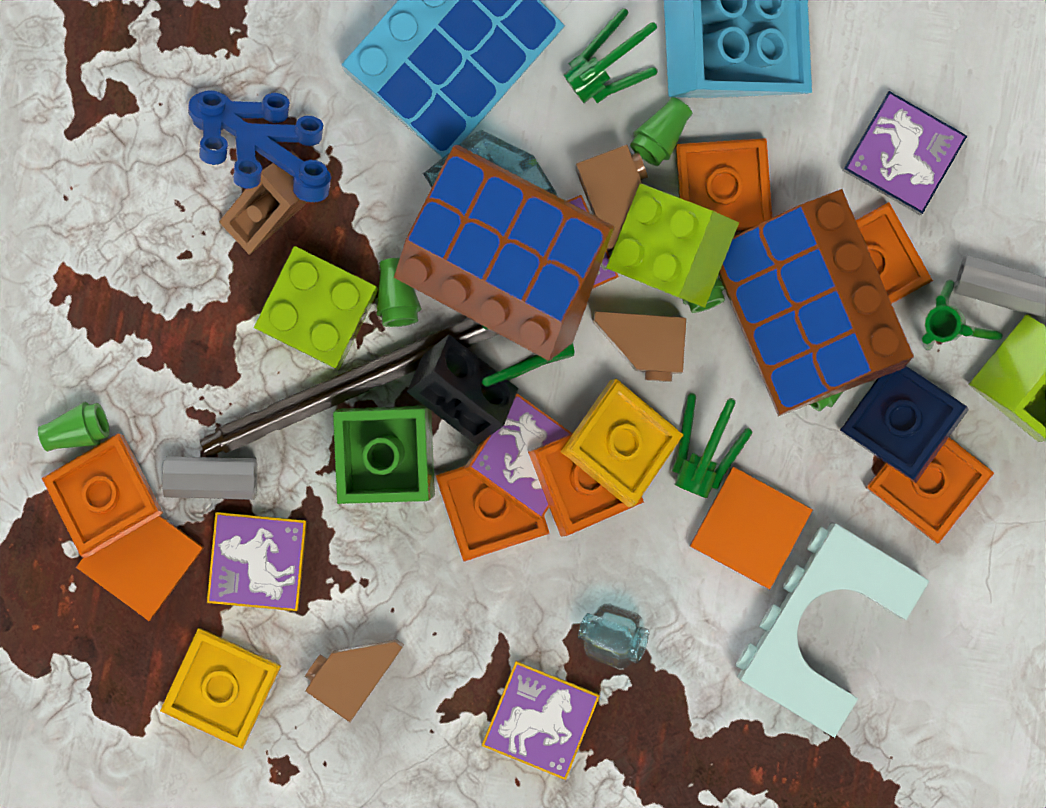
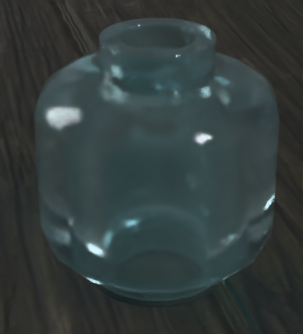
[578,603,649,670]

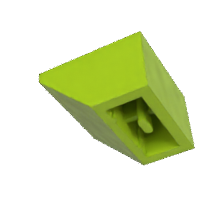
[968,314,1046,442]

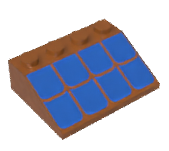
[394,144,615,361]
[719,189,914,417]

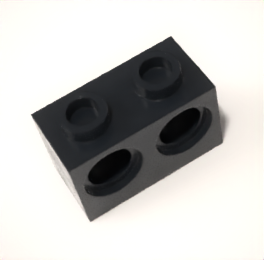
[407,335,519,445]

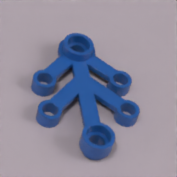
[188,90,331,202]

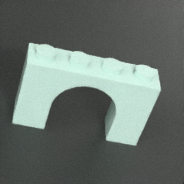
[736,523,930,738]

